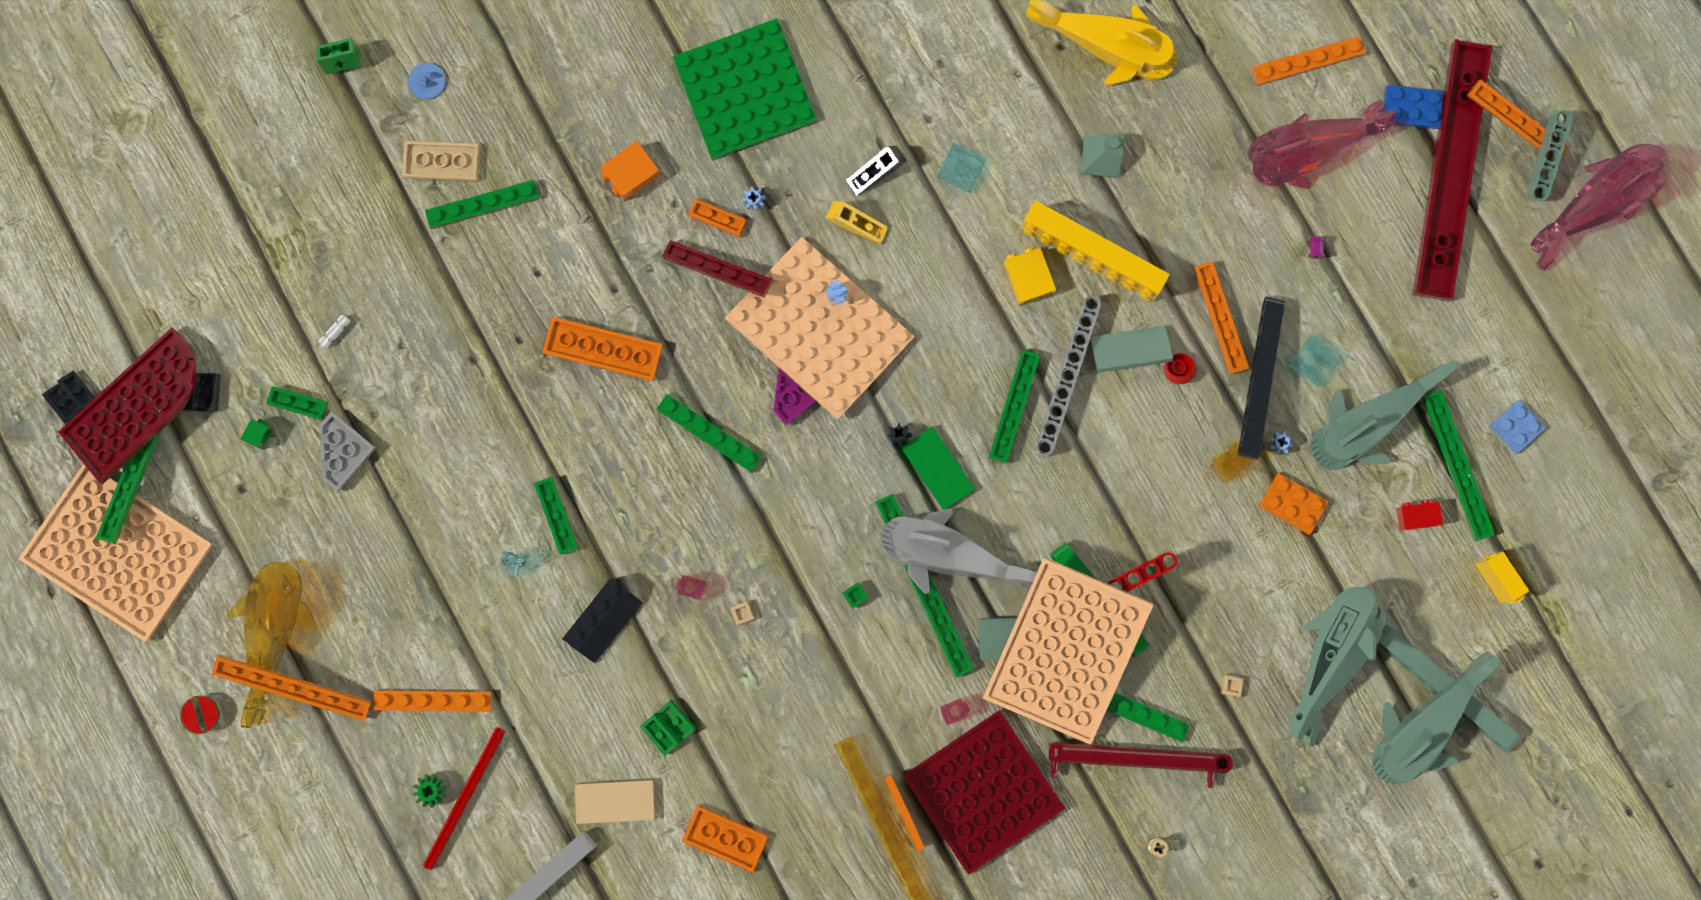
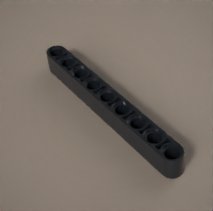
[1238,296,1285,460]

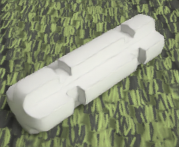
[319,315,350,348]

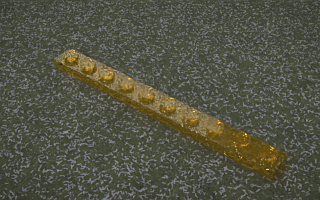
[834,736,930,900]

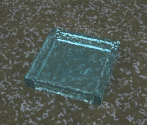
[937,143,987,193]

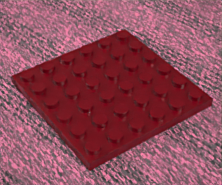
[902,710,1066,875]

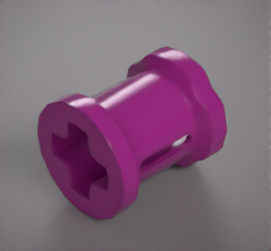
[1308,237,1326,259]

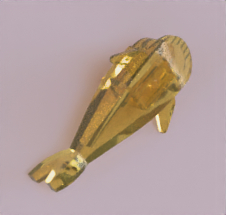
[227,562,317,728]

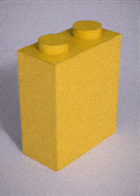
[1003,247,1056,306]
[1475,551,1529,604]

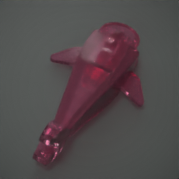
[1248,100,1396,189]
[1530,144,1668,271]

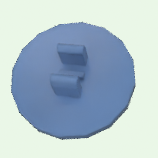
[408,63,446,100]

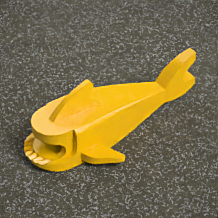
[1026,0,1177,86]

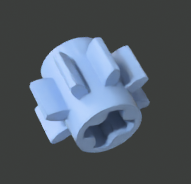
[742,187,766,212]
[826,280,848,305]
[1268,431,1293,455]

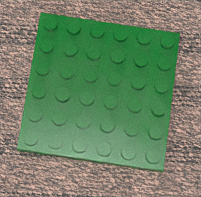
[672,18,817,160]

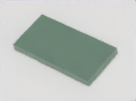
[1090,326,1173,373]

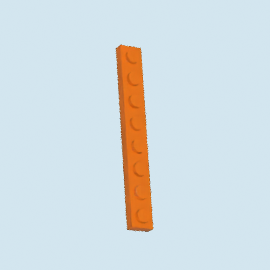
[211,654,372,721]

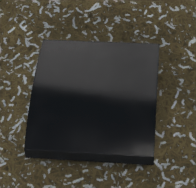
[41,370,95,425]
[182,373,221,412]

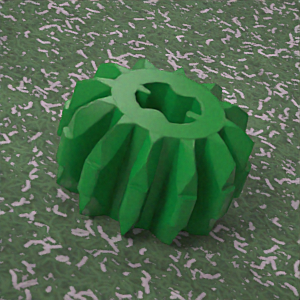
[412,774,447,808]

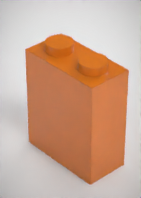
[600,141,660,201]

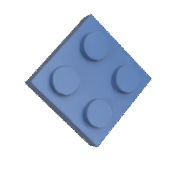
[1489,400,1545,454]

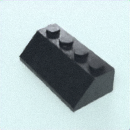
[562,578,644,663]

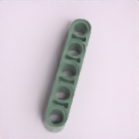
[1526,110,1573,201]

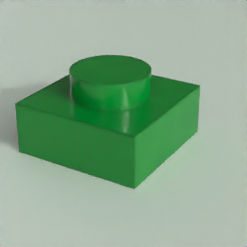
[842,582,869,609]

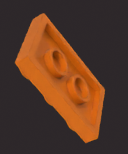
[1258,473,1329,535]

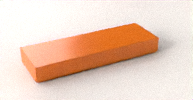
[688,198,747,238]

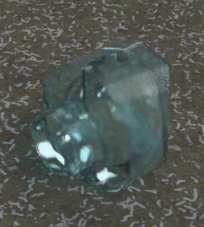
[500,552,528,576]

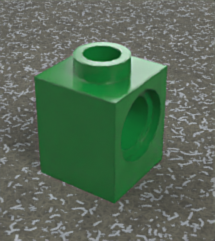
[240,418,274,450]

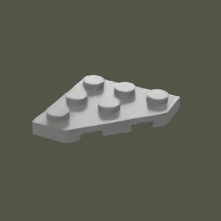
[319,411,376,492]

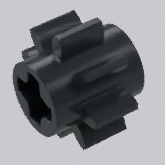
[888,423,912,449]

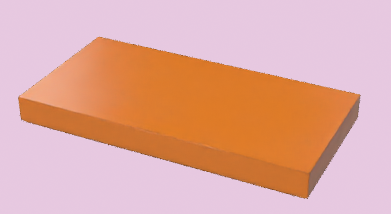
[884,774,925,851]
[682,805,769,873]

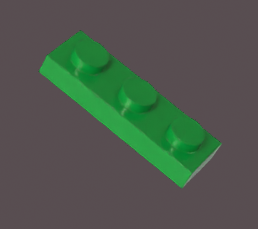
[266,386,328,421]

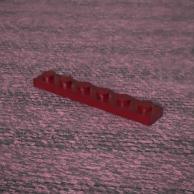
[662,240,773,298]

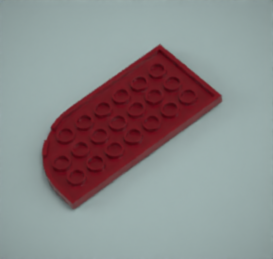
[58,327,197,484]

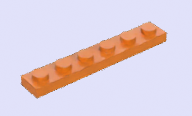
[1252,36,1366,86]
[1467,80,1569,159]
[1193,261,1249,375]
[373,691,492,712]

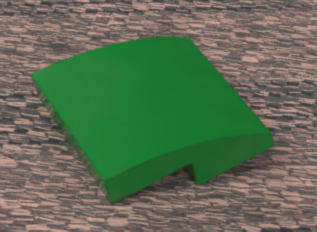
[640,699,697,756]

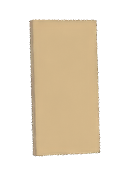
[402,140,481,182]
[575,780,655,824]

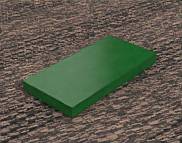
[902,426,975,510]

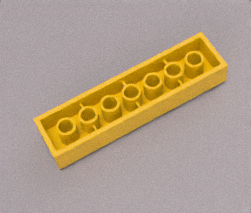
[1021,200,1170,301]

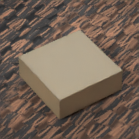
[730,601,755,626]
[1221,675,1244,698]

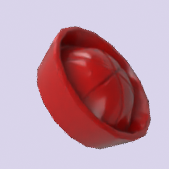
[1163,353,1197,384]

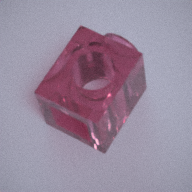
[675,575,706,601]
[939,698,970,725]

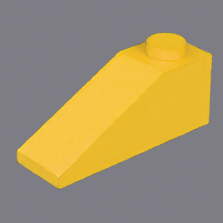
[825,201,888,244]

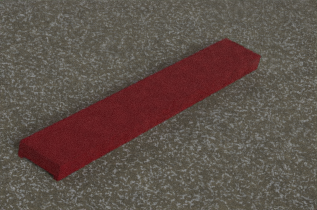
[1412,39,1493,302]

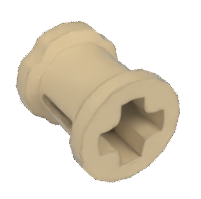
[1148,838,1168,857]

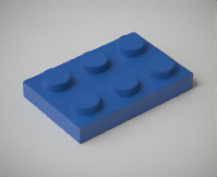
[1382,85,1443,129]

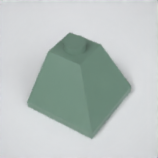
[1081,134,1124,178]

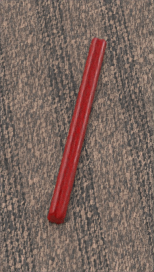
[423,727,506,870]

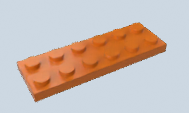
[542,317,663,382]

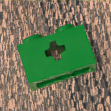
[316,38,362,75]

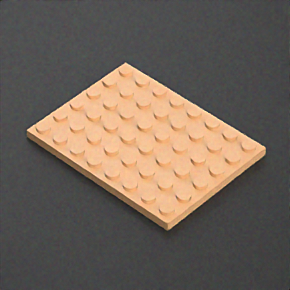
[725,237,915,420]
[19,464,214,642]
[983,557,1154,745]

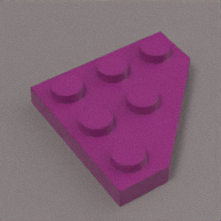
[773,368,817,426]

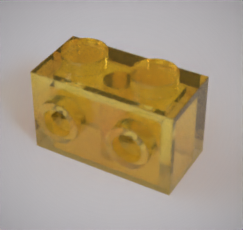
[1209,440,1255,483]

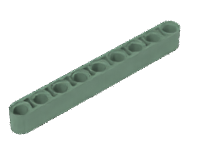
[1377,625,1521,753]

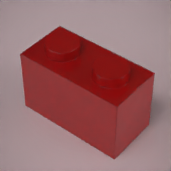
[1396,499,1443,531]

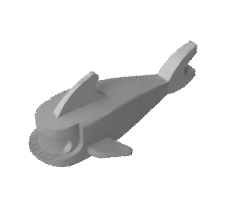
[881,509,1037,594]

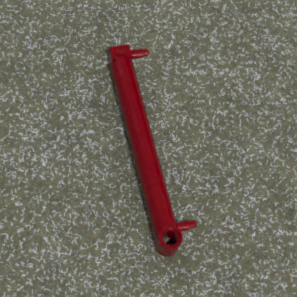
[1048,743,1233,788]

